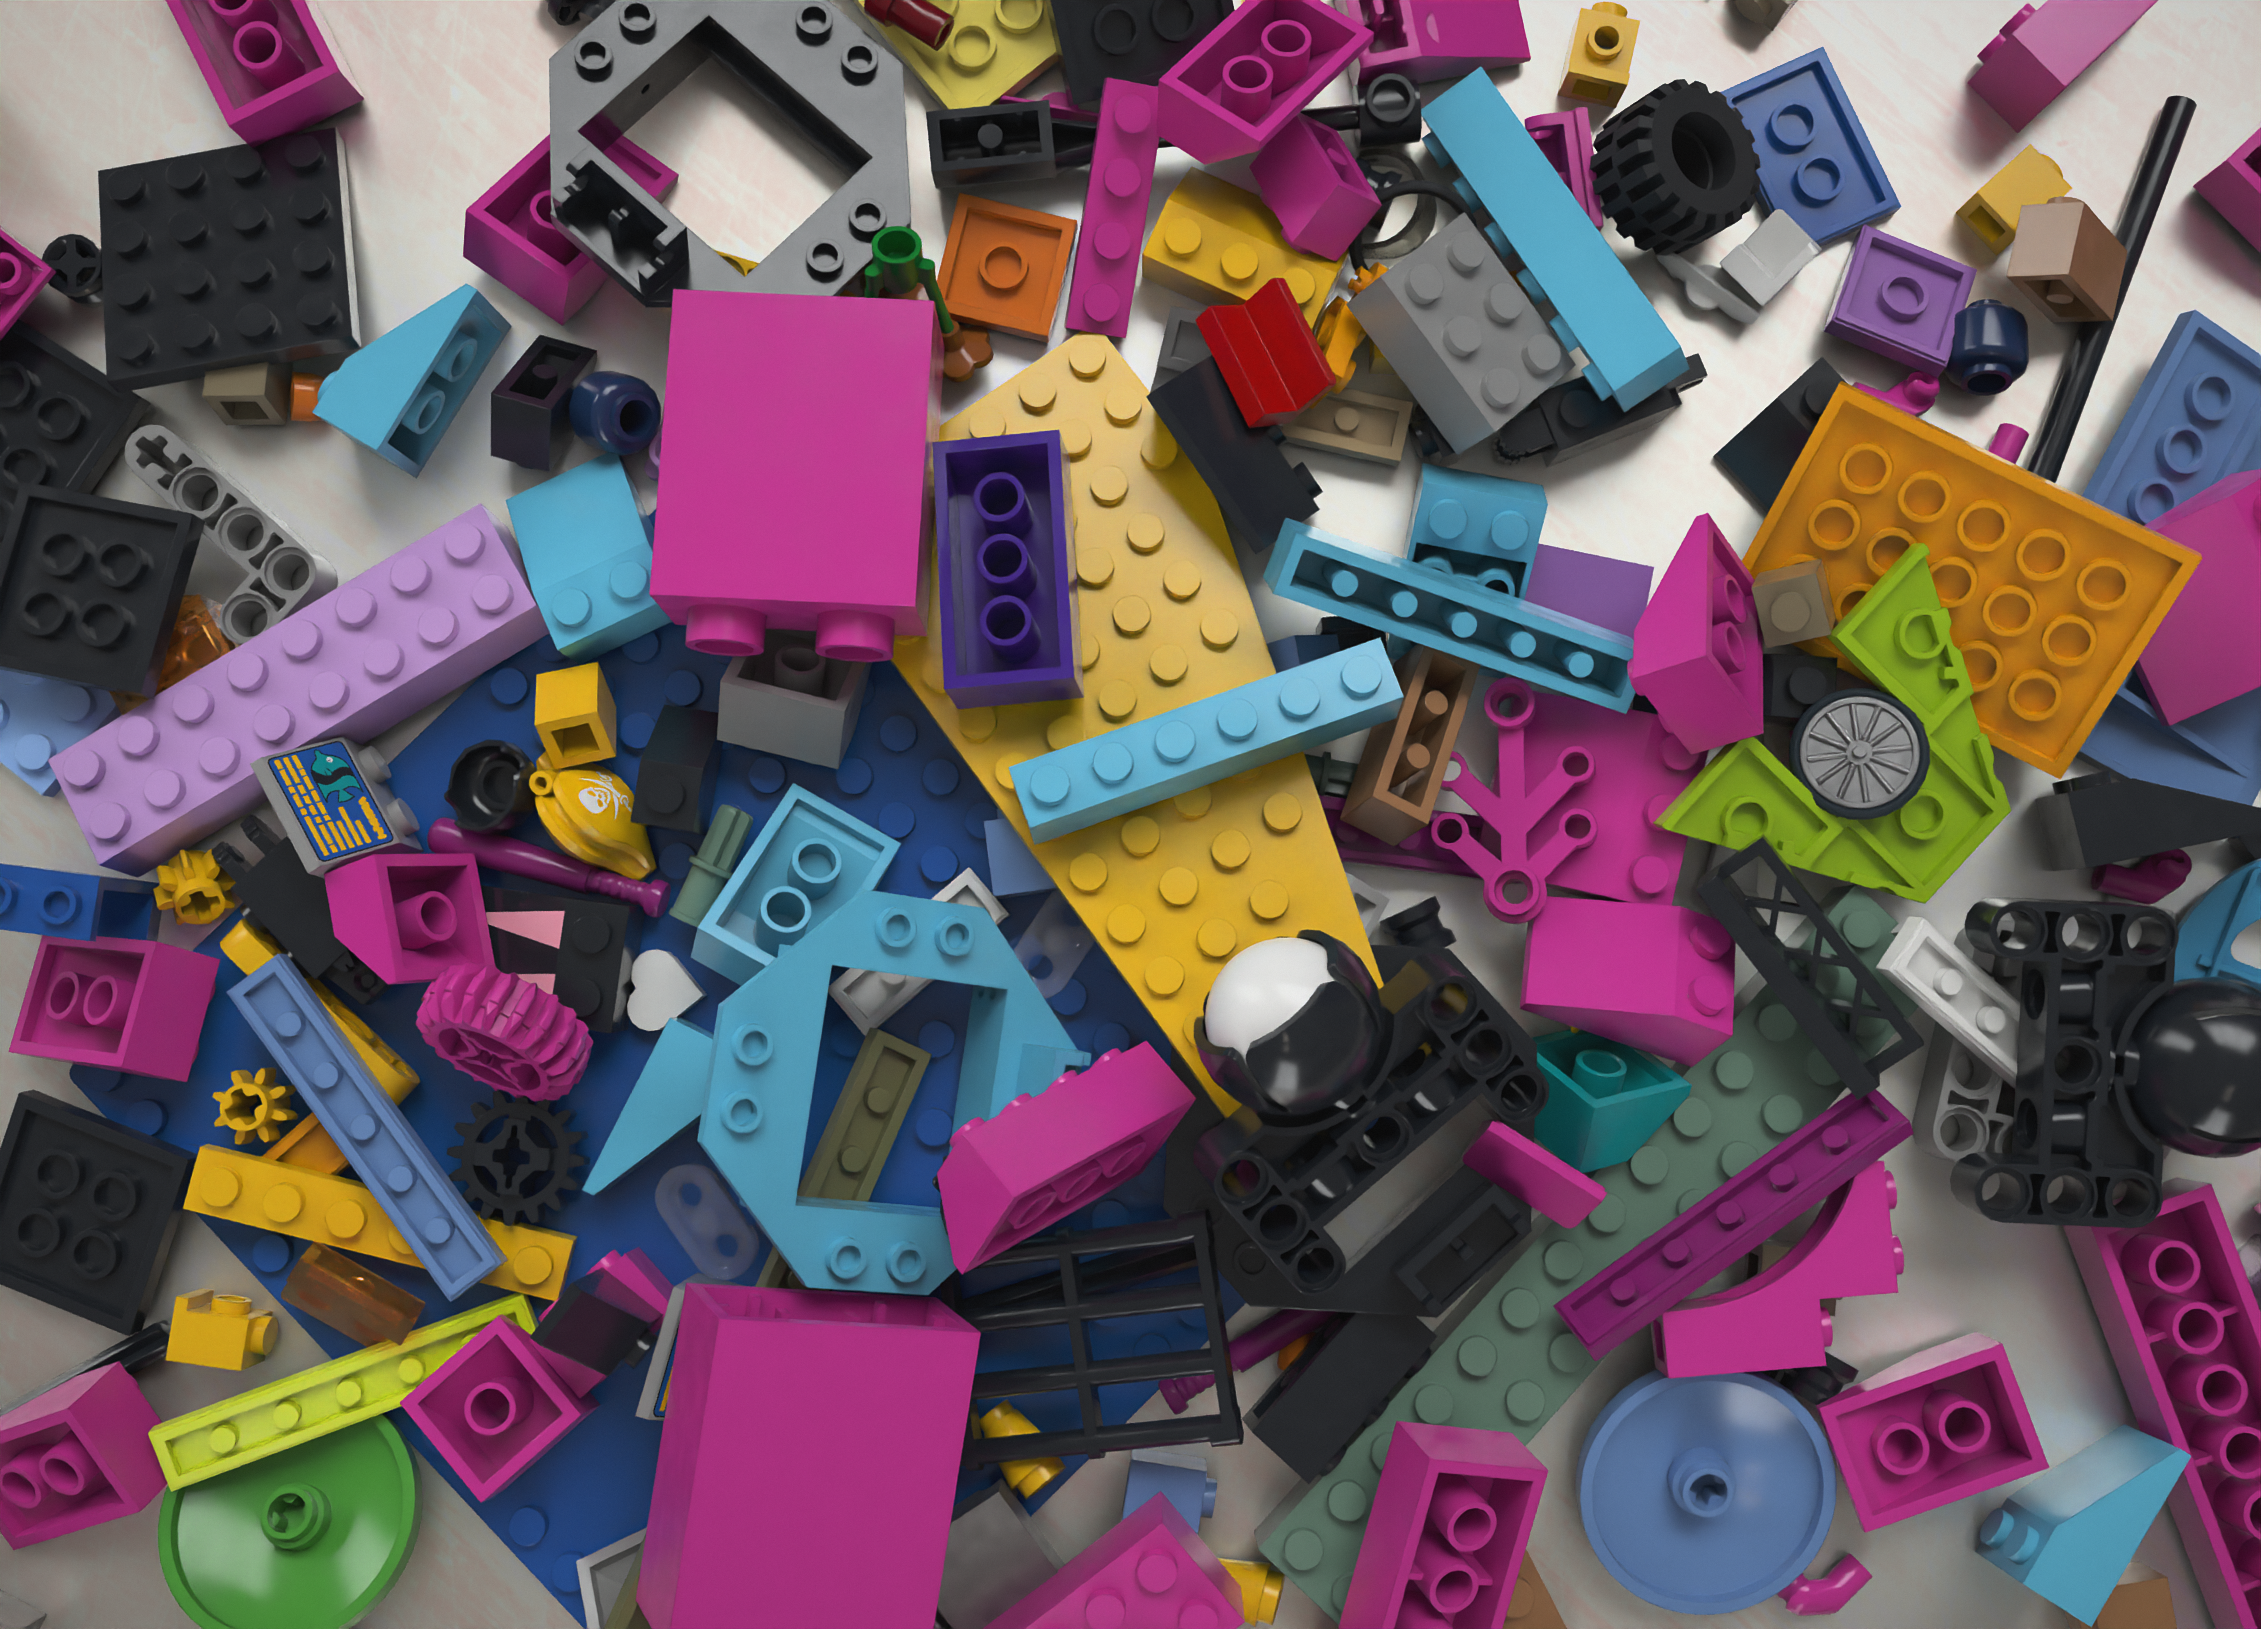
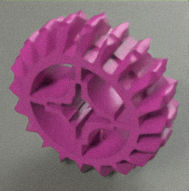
[415,962,594,1101]

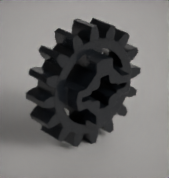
[447,1090,591,1226]

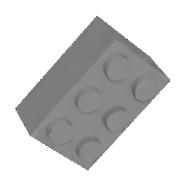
[1346,212,1576,455]

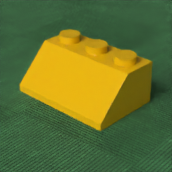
[1142,167,1350,335]

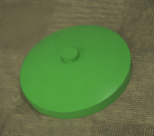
[158,1413,423,1629]

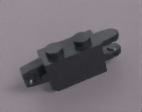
[1492,353,1708,468]
[211,814,394,1005]

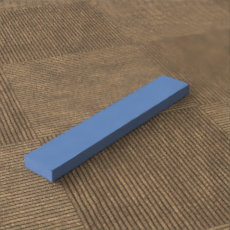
[227,954,508,1302]

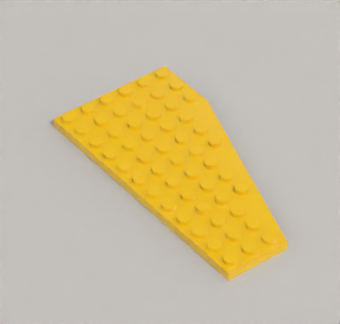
[889,331,1384,1118]

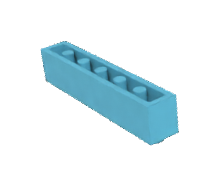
[1421,66,1690,413]
[1263,517,1636,714]
[1008,638,1404,845]

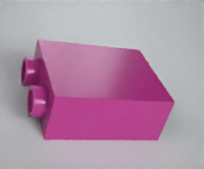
[649,289,945,662]
[636,1283,981,1629]

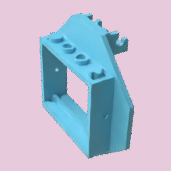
[697,889,1092,1295]

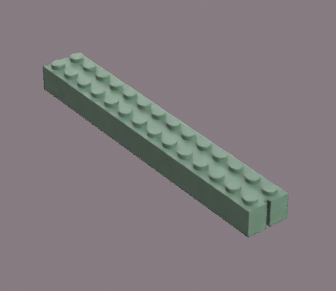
[1254,884,1919,1625]

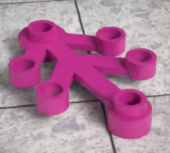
[1431,677,1598,924]

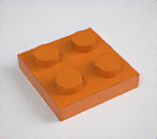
[937,193,1078,343]

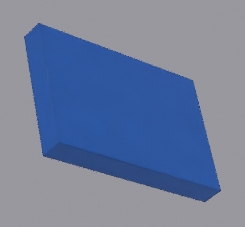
[1720,46,1902,247]

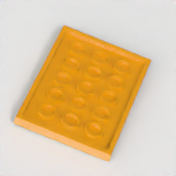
[1742,381,2202,780]

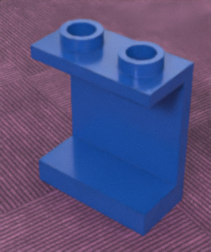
[0,863,162,942]

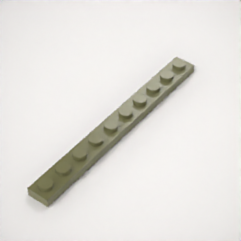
[604,1028,932,1629]

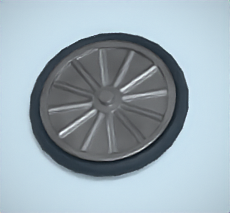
[1789,688,1930,820]

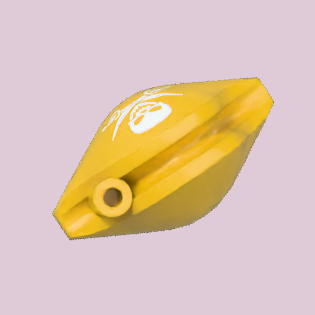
[529,751,657,881]

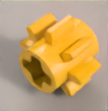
[153,849,236,925]
[212,1067,298,1145]

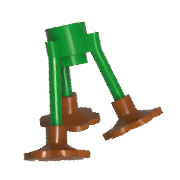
[859,226,994,383]

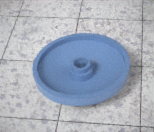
[1575,1369,1837,1615]

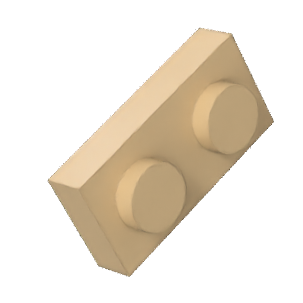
[1282,387,1414,467]

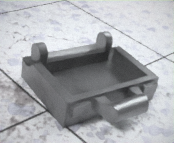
[934,1478,1065,1629]

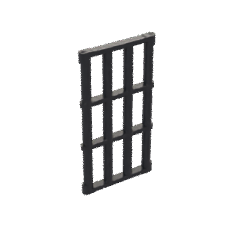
[829,1209,1244,1471]

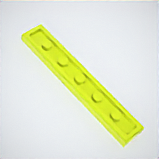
[148,1292,539,1492]

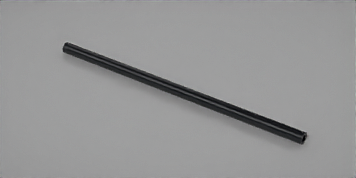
[2027,95,2197,483]

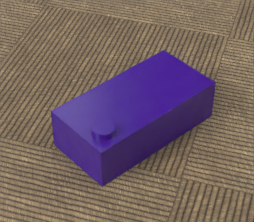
[932,430,1084,709]

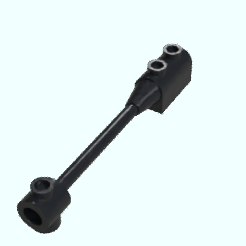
[926,73,1422,189]

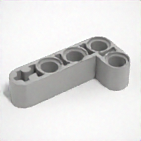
[124,425,338,645]
[1912,920,2023,1162]

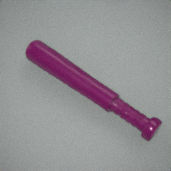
[427,817,671,918]
[1158,1308,1335,1415]

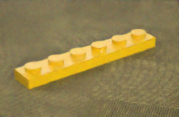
[183,1144,578,1301]

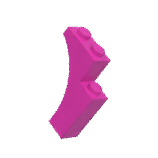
[1651,1159,1904,1378]

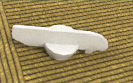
[1657,253,1760,325]

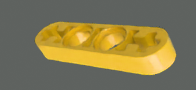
[219,918,421,1107]

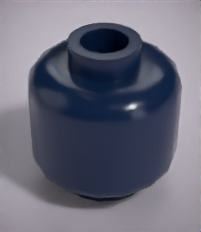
[1944,299,2029,396]
[569,371,662,455]

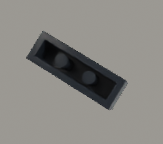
[1242,1312,1438,1484]

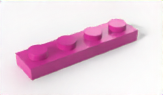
[1064,77,1160,338]

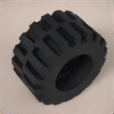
[1590,79,1761,256]

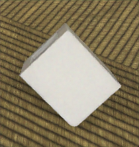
[1719,209,1823,306]

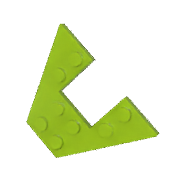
[1654,543,2011,904]

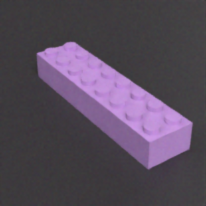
[48,503,550,878]

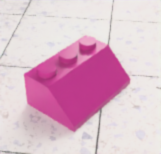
[1157,0,1374,165]

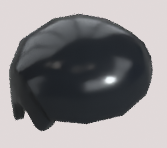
[444,739,536,835]

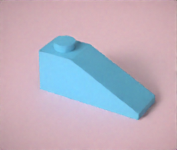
[582,1017,714,1196]

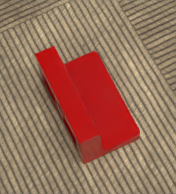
[1195,278,1336,428]

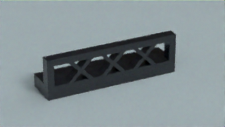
[1696,834,1924,1100]

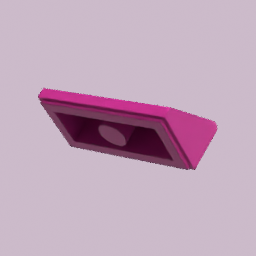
[1462,1119,1607,1229]

